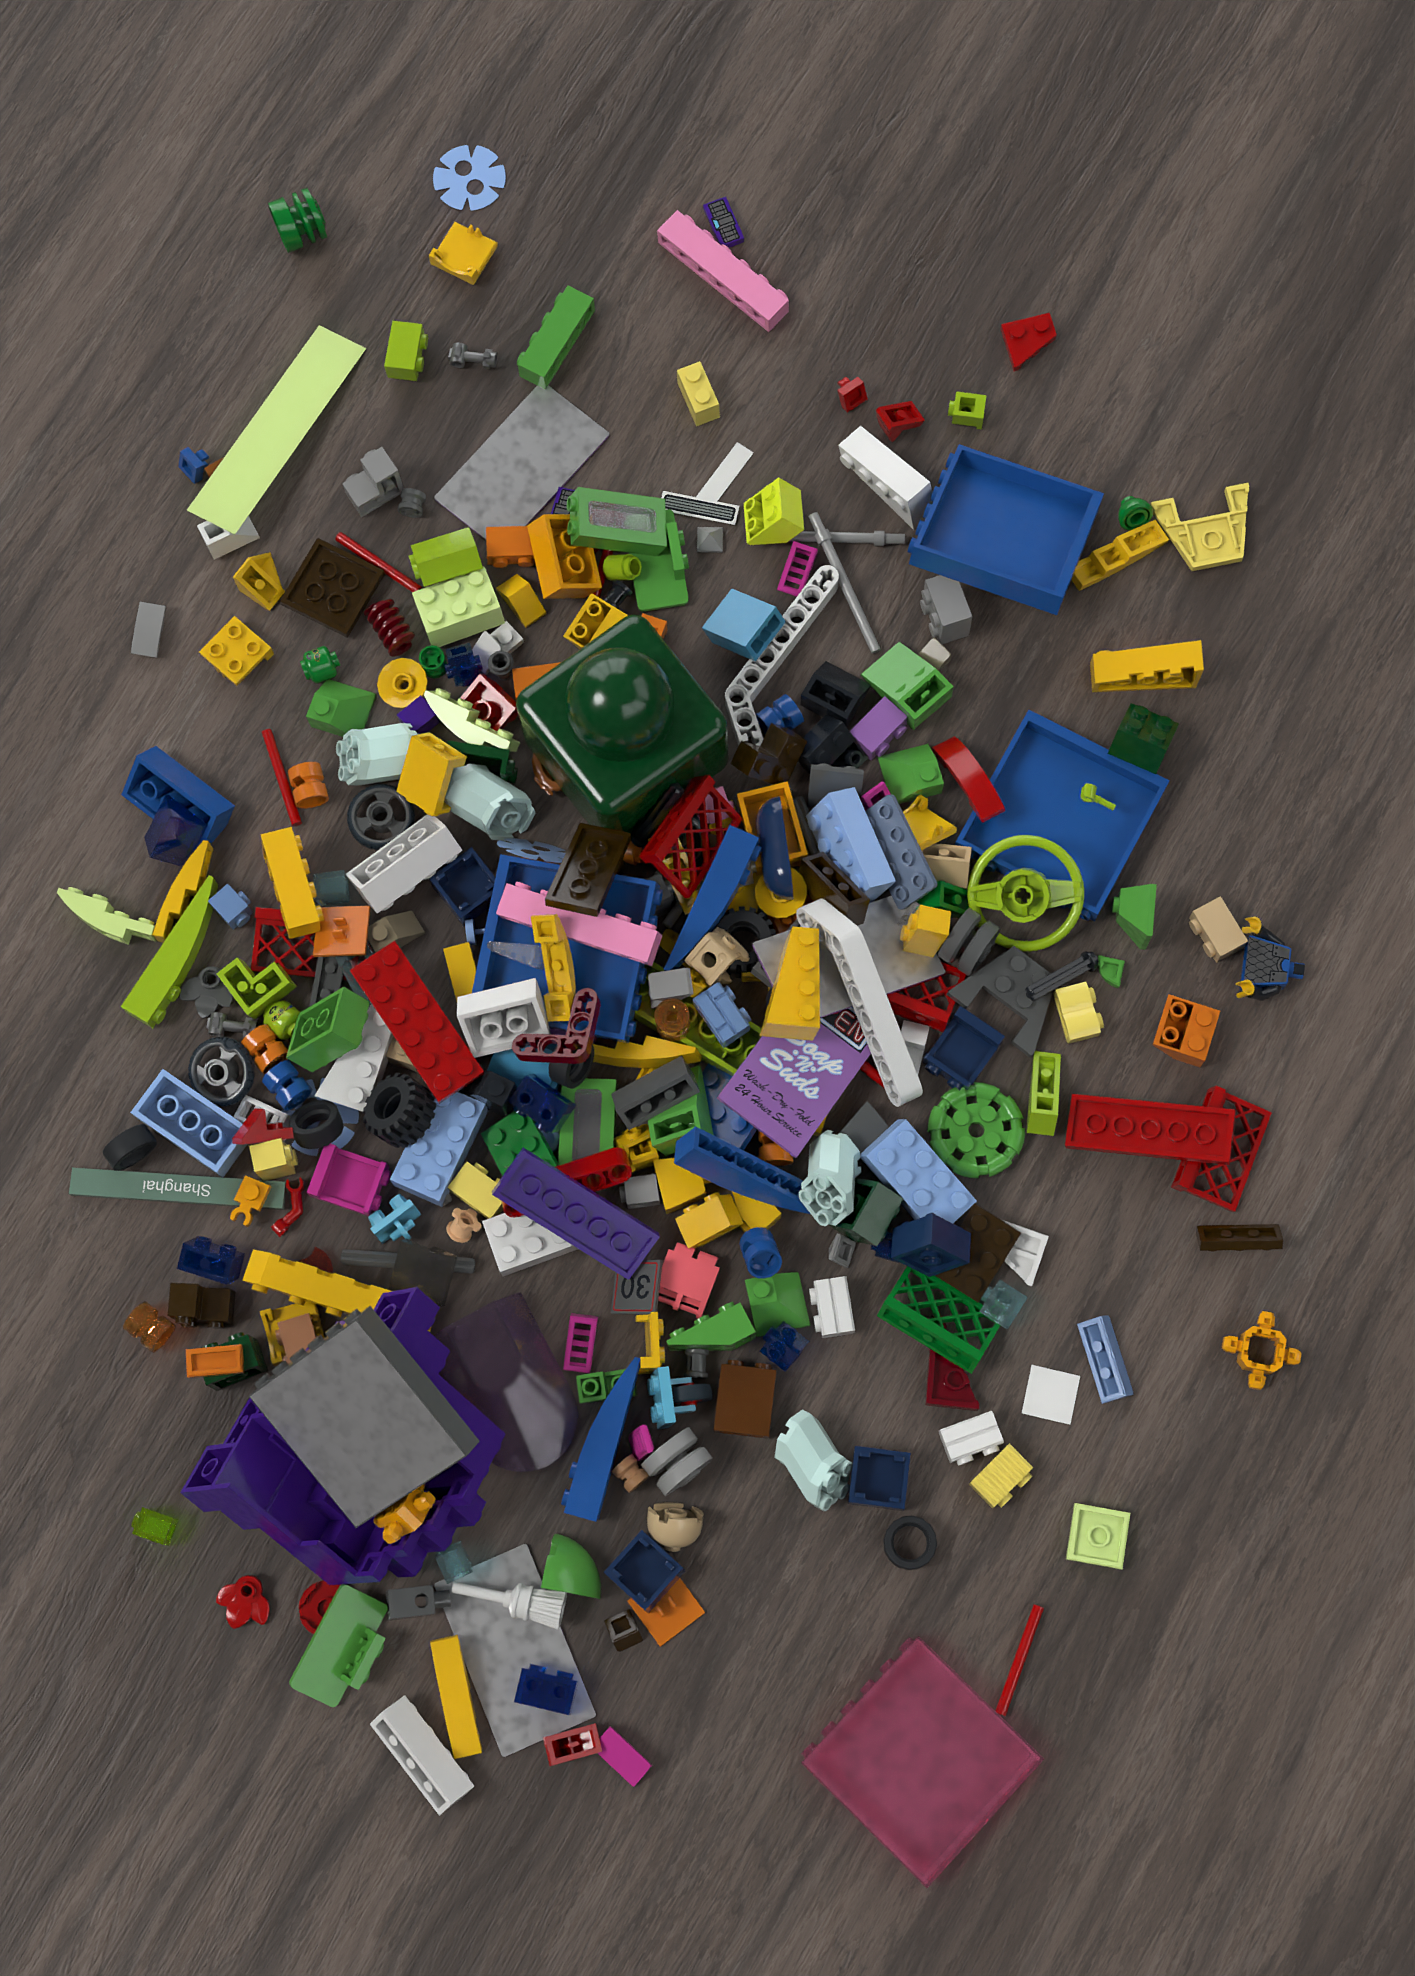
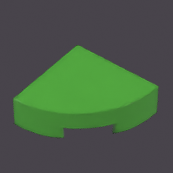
[1097,955,1125,988]

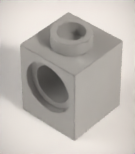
[619,1174,660,1209]

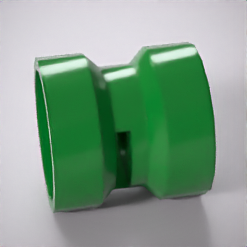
[419,645,448,679]

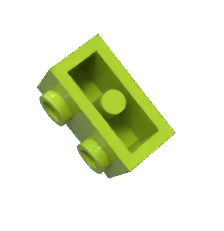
[384,321,428,381]

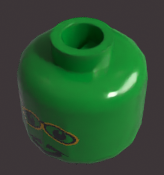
[300,646,340,684]

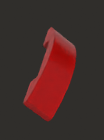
[932,736,1005,823]

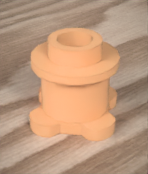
[446,1208,482,1243]

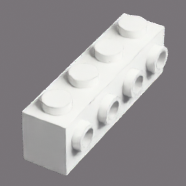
[370,1695,474,1816]

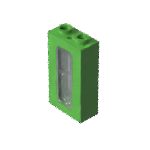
[567,487,667,556]
[558,1078,617,1165]

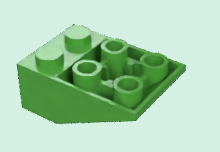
[861,642,953,730]
[648,1065,714,1156]
[666,1302,756,1351]

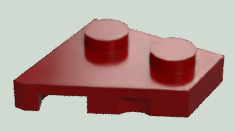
[1001,313,1057,371]

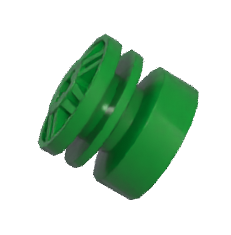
[268,187,327,253]

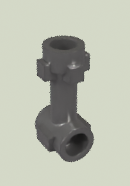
[448,343,497,369]
[206,1012,259,1037]

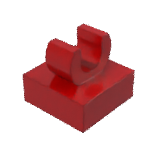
[837,377,868,413]

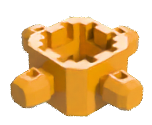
[1222,1311,1301,1390]
[373,1484,435,1544]

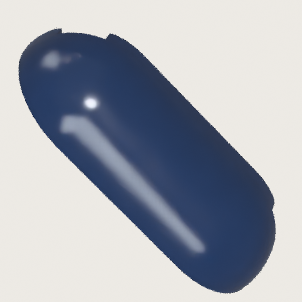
[756,796,793,900]

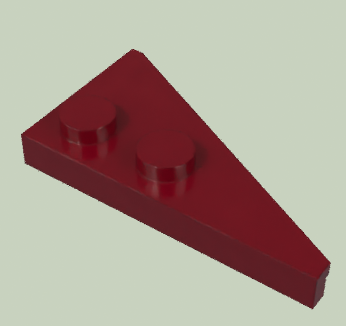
[925,1309,979,1411]

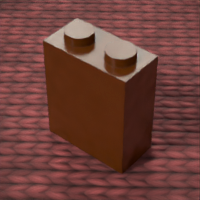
[714,1360,776,1439]

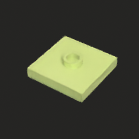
[1066,1503,1131,1570]

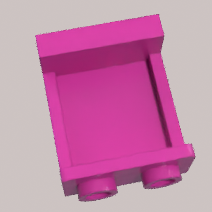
[307,1143,391,1216]

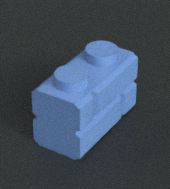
[693,982,751,1048]

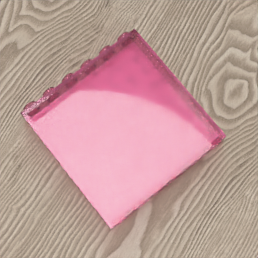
[801,1636,1044,1888]

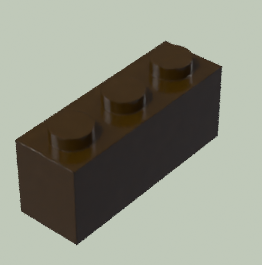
[799,852,870,926]

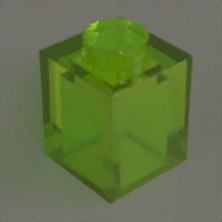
[131,1507,179,1546]

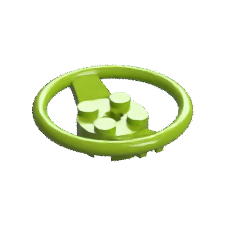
[967,835,1084,952]

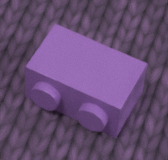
[850,696,908,760]

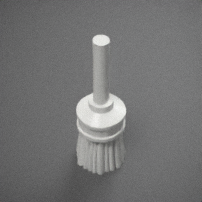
[452,1581,567,1629]

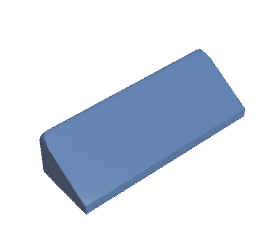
[1077,1315,1133,1404]

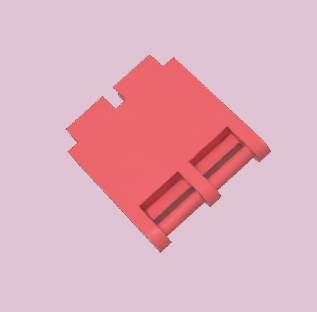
[658,1242,720,1319]

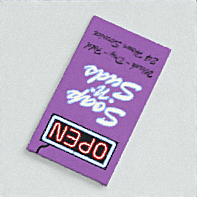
[717,1007,871,1158]

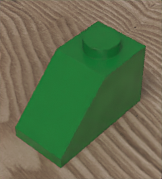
[916,881,969,919]

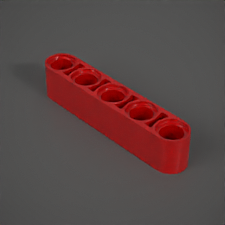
[501,1147,632,1218]

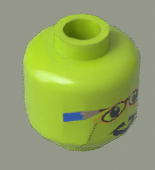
[263,1000,300,1040]

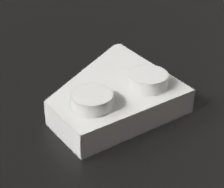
[1003,1220,1049,1286]

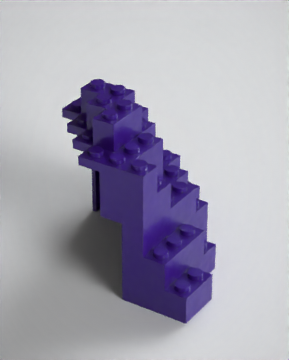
[180,1287,505,1585]

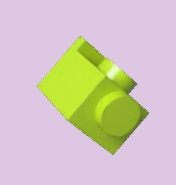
[948,392,986,430]

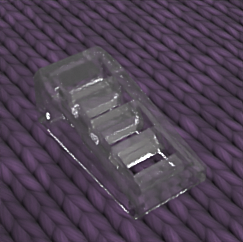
[487,941,544,970]

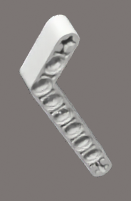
[725,565,839,746]
[796,899,923,1107]

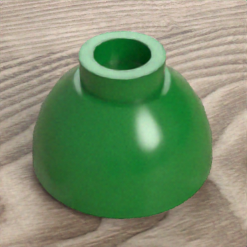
[1118,496,1153,531]

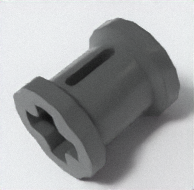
[684,1349,709,1379]

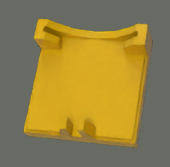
[429,222,498,285]
[199,616,274,686]
[903,795,957,850]
[260,1301,325,1366]
[635,1312,665,1374]

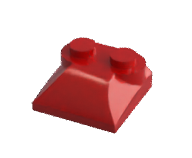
[460,674,518,731]

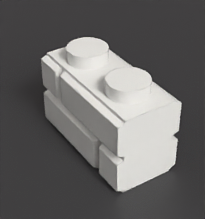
[809,1276,855,1338]
[939,1411,1004,1466]

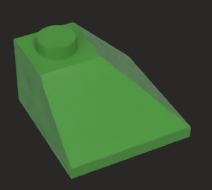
[306,679,377,737]
[878,744,944,804]
[1112,884,1157,950]
[745,1272,810,1337]

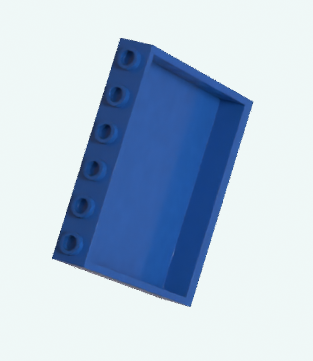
[907,444,1104,615]
[955,710,1170,921]
[472,854,663,1043]

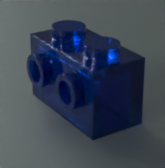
[508,1074,576,1134]
[177,1236,245,1285]
[514,1664,579,1715]

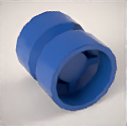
[755,694,804,735]
[262,1060,313,1111]
[739,1227,782,1279]

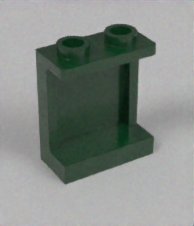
[447,741,518,784]

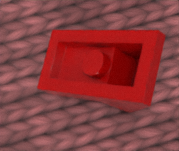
[876,401,925,442]
[232,1108,294,1145]

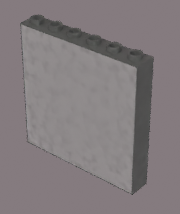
[249,1306,480,1528]

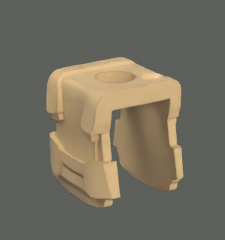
[684,927,750,987]

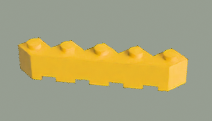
[242,1249,432,1332]

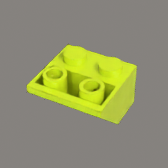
[744,477,804,545]

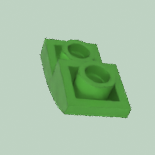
[576,1369,637,1404]

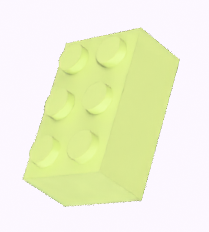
[412,567,505,647]

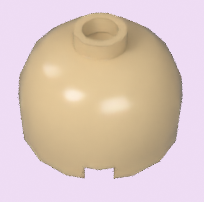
[647,1502,704,1552]

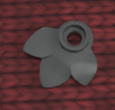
[180,966,233,1018]

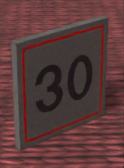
[611,1260,663,1315]

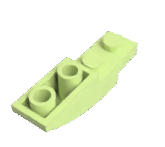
[424,688,520,752]
[57,887,157,945]

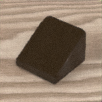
[604,1609,643,1652]

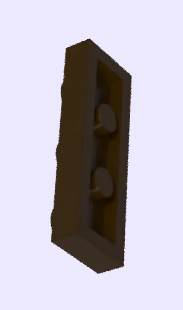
[1196,1224,1283,1252]

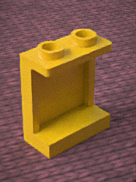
[396,732,467,816]

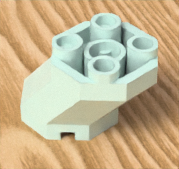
[336,723,418,786]
[445,764,536,841]
[799,1130,861,1226]
[775,1409,853,1511]

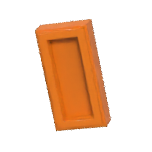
[186,1344,244,1378]

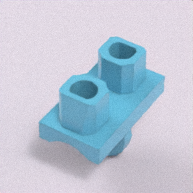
[368,1194,421,1244]

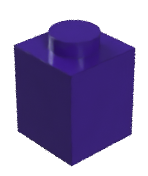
[397,695,440,734]

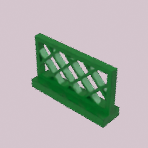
[877,1266,1005,1374]

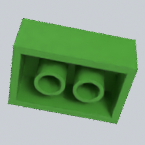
[286,987,370,1072]

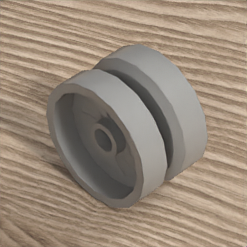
[641,1427,713,1496]

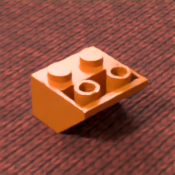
[1152,994,1220,1067]

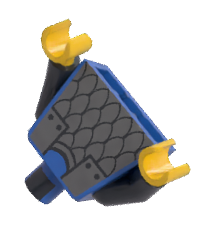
[1236,917,1305,1001]

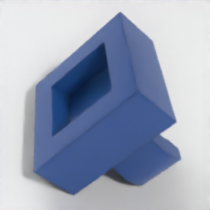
[178,447,209,484]

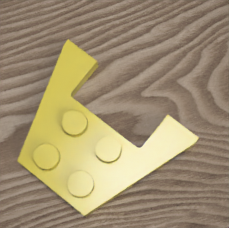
[1150,483,1249,571]

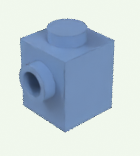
[208,884,253,930]

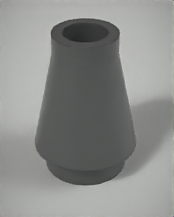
[488,651,514,681]

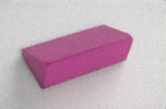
[598,1726,653,1787]

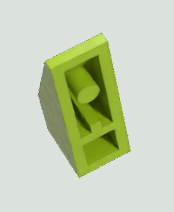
[1027,1051,1061,1136]

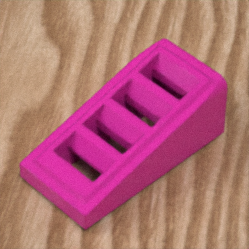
[777,541,818,597]
[563,1313,598,1373]
[628,1425,655,1461]

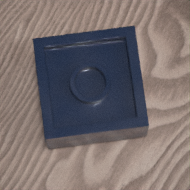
[429,847,495,927]
[891,1212,971,1277]
[848,1446,911,1511]
[604,1530,686,1613]

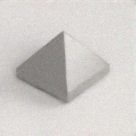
[697,527,723,553]
[829,1233,856,1268]

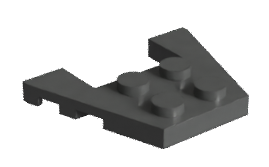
[946,946,1053,1057]

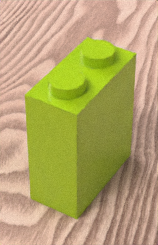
[408,527,483,587]

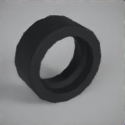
[548,1044,594,1089]
[289,1100,344,1149]
[102,1124,157,1171]
[883,1515,937,1570]

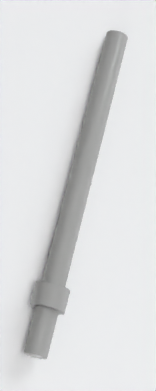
[808,512,881,654]
[790,531,905,546]

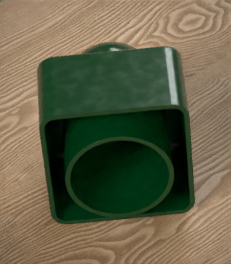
[516,615,729,833]

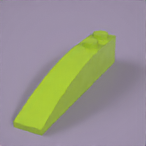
[121,875,218,1029]

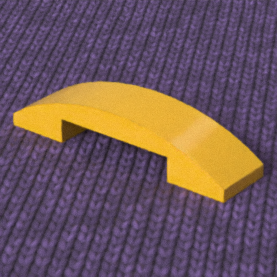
[530,914,576,1022]

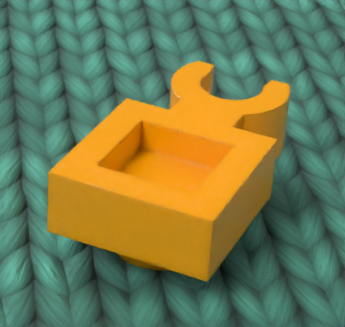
[230,1175,271,1227]

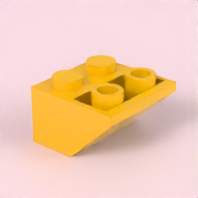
[563,593,628,649]

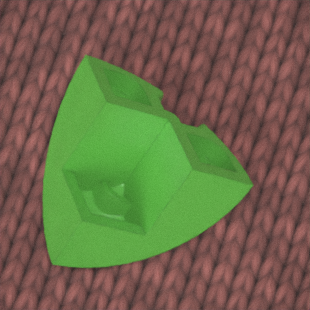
[541,1534,601,1599]

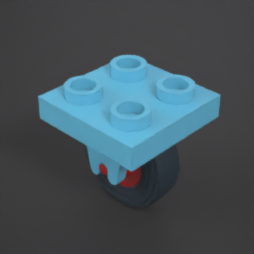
[647,1366,712,1429]

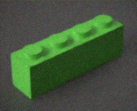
[517,286,595,390]

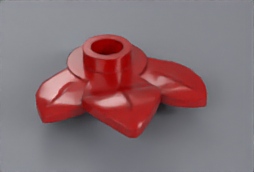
[216,1575,270,1629]

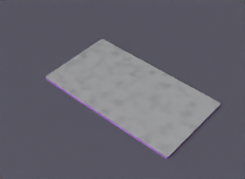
[434,386,609,540]
[752,896,945,1018]
[434,1544,596,1757]

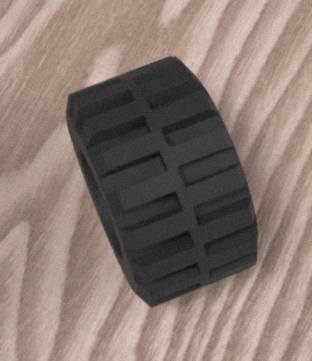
[711,906,776,978]
[363,1073,436,1148]

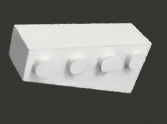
[838,426,933,530]
[315,1004,393,1112]

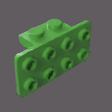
[624,509,689,612]
[289,1584,388,1707]

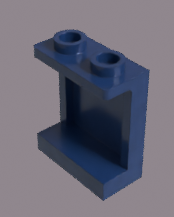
[922,1006,1005,1091]

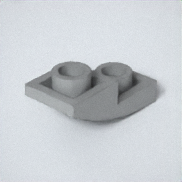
[131,602,166,658]

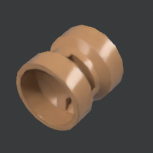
[611,1454,649,1493]

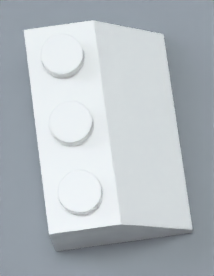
[457,978,551,1058]

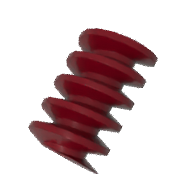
[364,599,415,657]

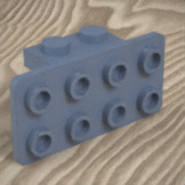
[865,794,937,910]

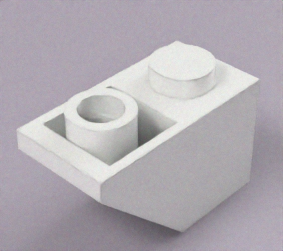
[197,516,260,560]

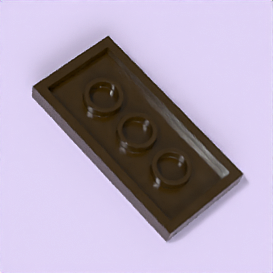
[545,823,631,917]

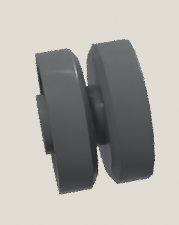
[938,908,1001,977]

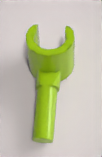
[1080,783,1116,811]

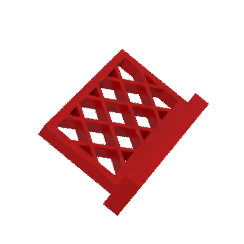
[639,775,743,898]
[251,907,359,982]
[887,962,966,1032]
[1171,1085,1272,1212]

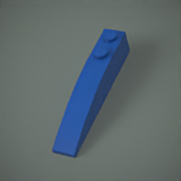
[664,825,762,971]
[674,1126,811,1214]
[561,1357,640,1522]

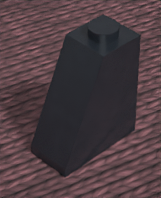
[462,1071,520,1118]

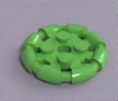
[927,1082,1025,1178]

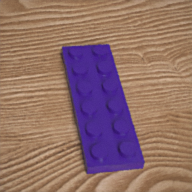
[492,1148,660,1280]

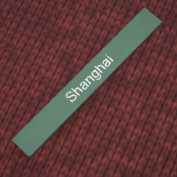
[69,1168,286,1210]

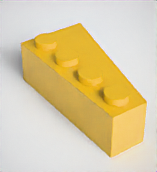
[1090,640,1204,692]
[260,827,324,939]
[759,926,820,1041]

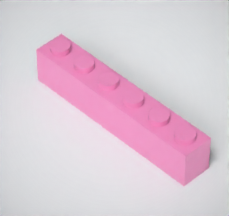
[657,210,789,332]
[496,882,662,966]

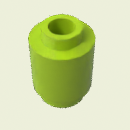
[603,554,642,581]

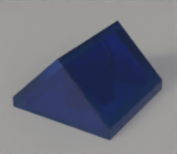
[144,795,208,867]

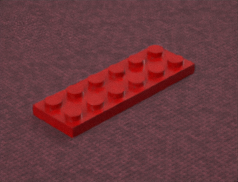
[349,940,485,1104]
[1065,1094,1236,1165]

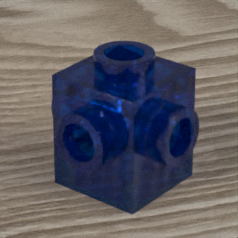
[444,642,483,687]
[760,1321,810,1372]

